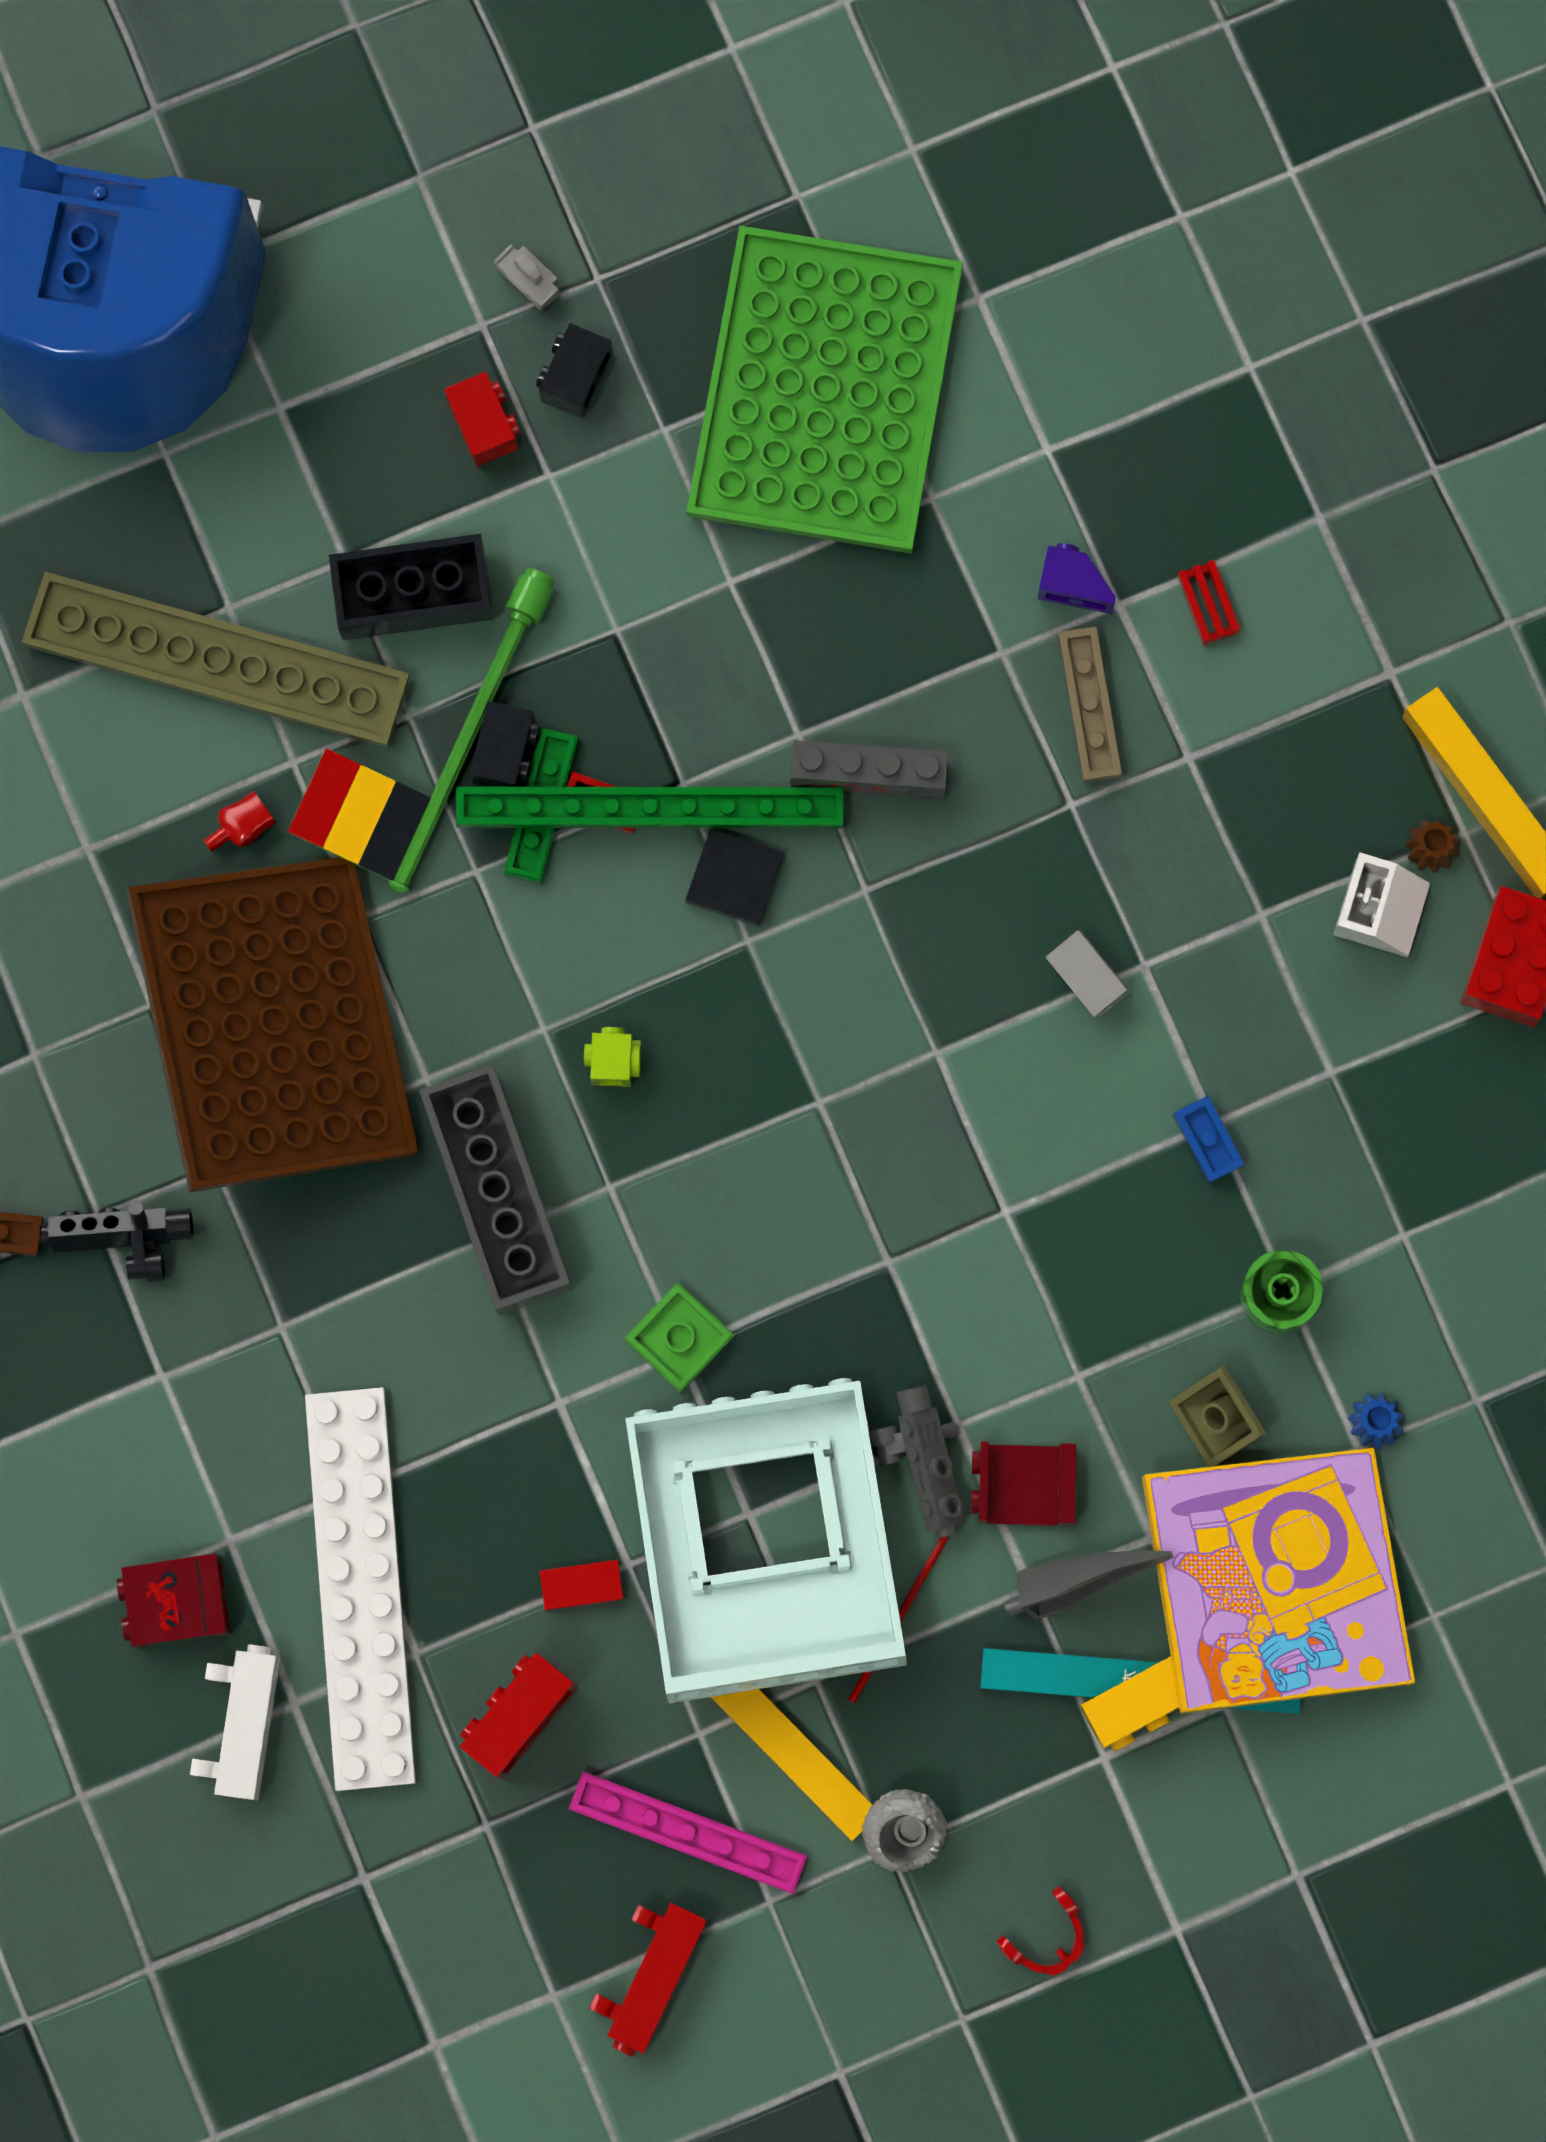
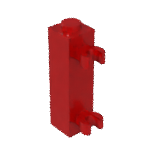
[589,1902,708,2057]

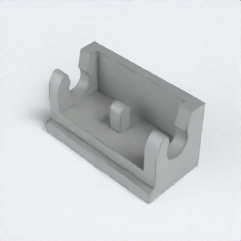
[1046,930,1131,1018]

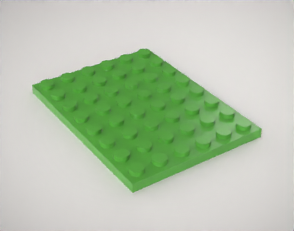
[686,226,963,554]

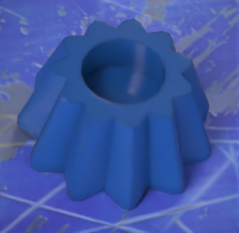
[1348,1393,1405,1450]

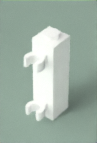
[190,1645,280,1801]

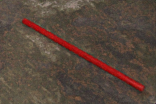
[848,1536,949,1703]

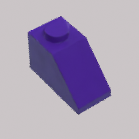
[1038,543,1116,614]

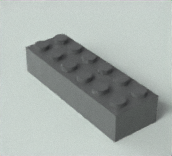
[419,1064,573,1316]

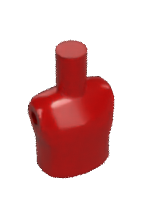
[203,791,276,852]

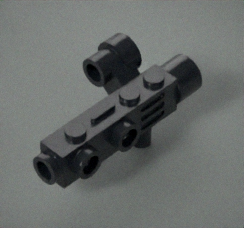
[41,1201,194,1282]

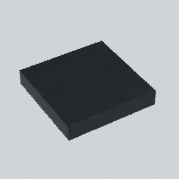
[685,829,783,926]

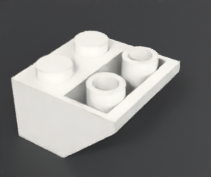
[1333,853,1430,958]

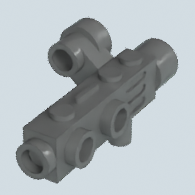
[869,1385,965,1538]

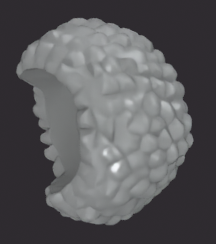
[862,1789,947,1872]

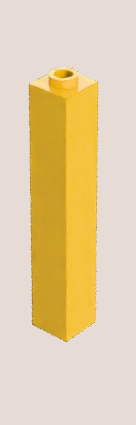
[1402,686,1546,899]

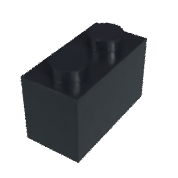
[536,323,613,419]
[470,701,540,787]

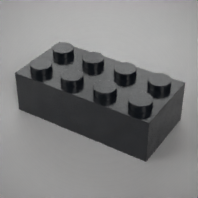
[329,534,494,640]

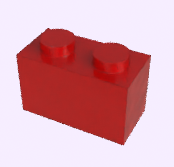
[444,371,521,467]

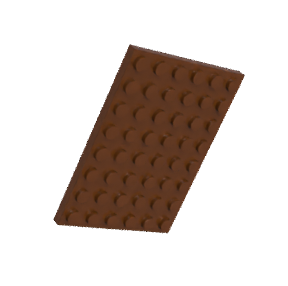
[126,857,418,1193]

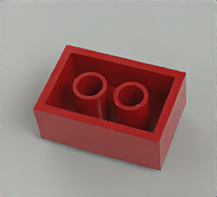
[1460,886,1546,1028]
[459,1652,578,1780]

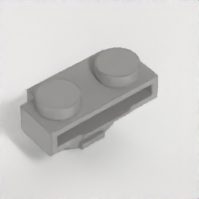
[493,245,560,312]

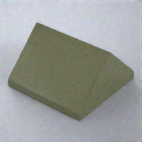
[1169,1365,1266,1467]

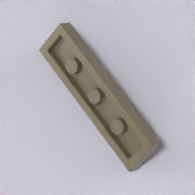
[1058,627,1122,783]

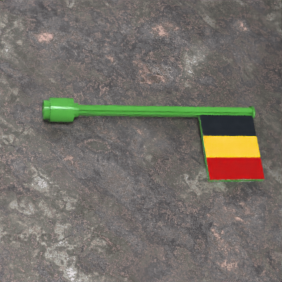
[287,568,555,893]

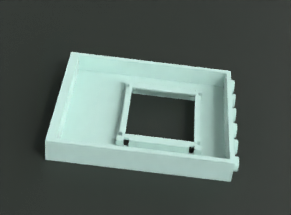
[625,1378,907,1703]

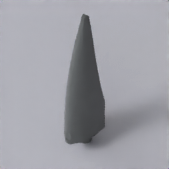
[1004,1550,1174,1620]

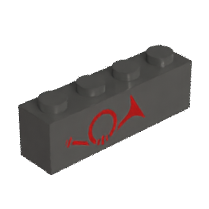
[790,740,948,800]

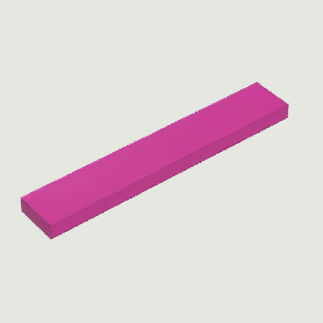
[569,1772,807,1894]

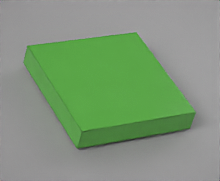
[624,1282,735,1393]

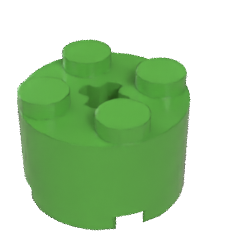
[1240,1251,1323,1335]

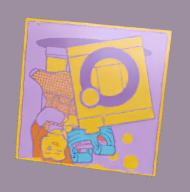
[1142,1448,1415,1714]

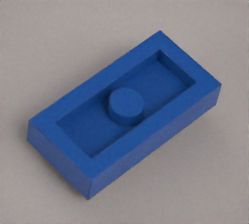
[1172,1096,1245,1184]

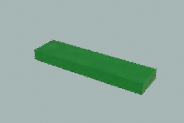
[504,727,579,885]

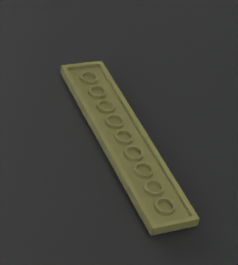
[21,572,410,748]

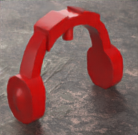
[995,1886,1085,1976]

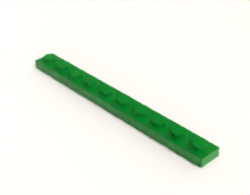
[456,787,843,829]

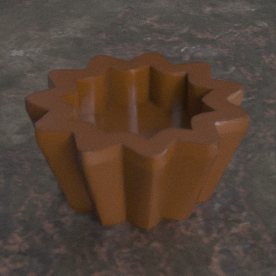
[1405,819,1460,873]

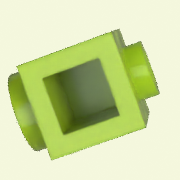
[584,1027,641,1087]

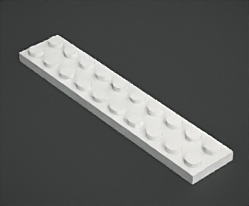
[305,1387,416,1791]

